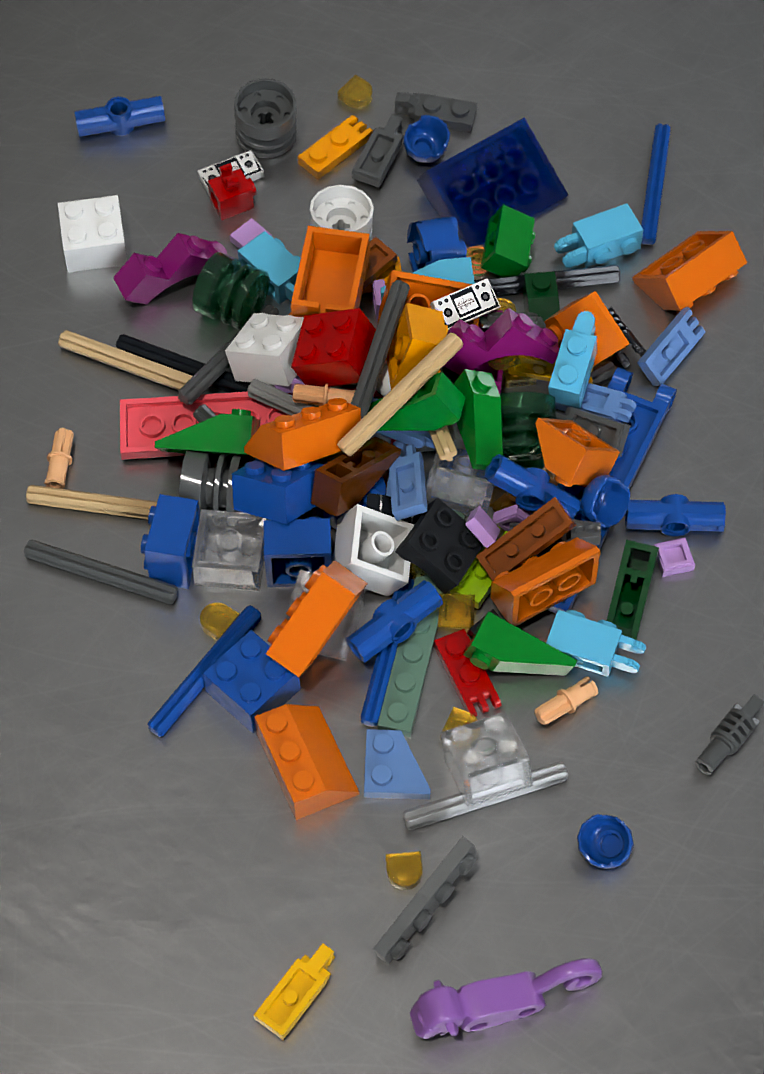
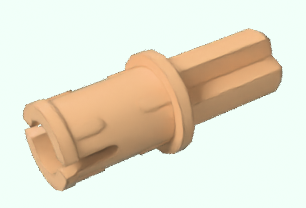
[292,384,355,406]
[44,427,74,489]
[534,676,598,725]

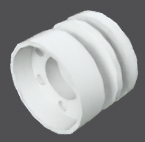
[309,185,374,241]

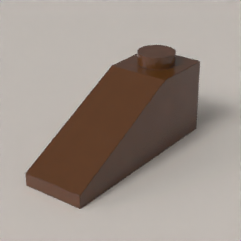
[311,436,401,517]

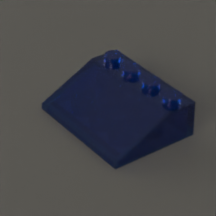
[417,118,568,251]

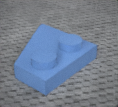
[364,729,431,800]

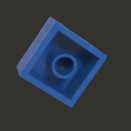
[232,459,324,524]
[141,494,203,589]
[264,517,332,588]
[203,630,301,733]

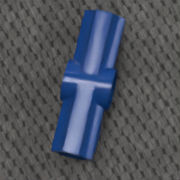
[74,96,166,137]
[484,454,581,519]
[625,494,726,537]
[346,580,443,663]

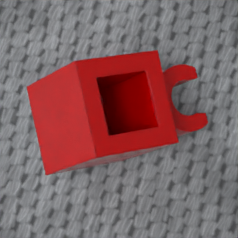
[208,163,256,220]

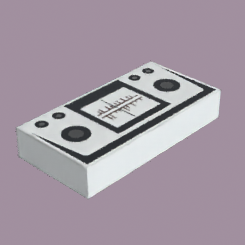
[197,150,264,195]
[430,278,501,330]

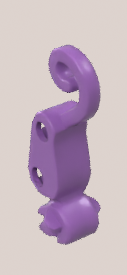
[410,958,602,1039]

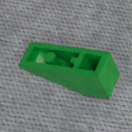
[454,369,503,470]
[368,372,466,431]
[155,409,260,459]
[463,611,577,676]

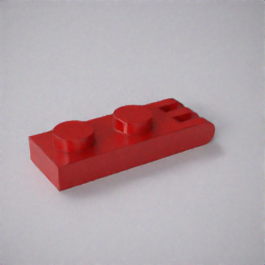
[434,629,502,719]

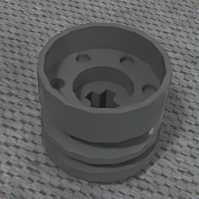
[234,78,297,159]
[179,451,244,524]

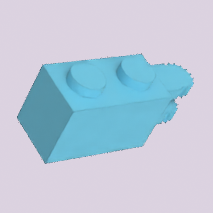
[554,203,643,268]
[238,231,301,305]
[548,310,597,409]
[546,610,646,677]

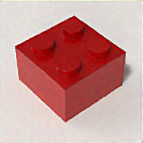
[291,308,376,387]

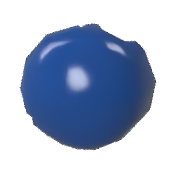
[403,115,450,163]
[581,475,631,528]
[577,814,634,869]

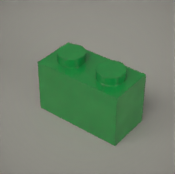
[481,204,536,277]

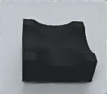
[395,497,483,594]

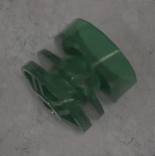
[192,252,270,331]
[500,392,556,461]

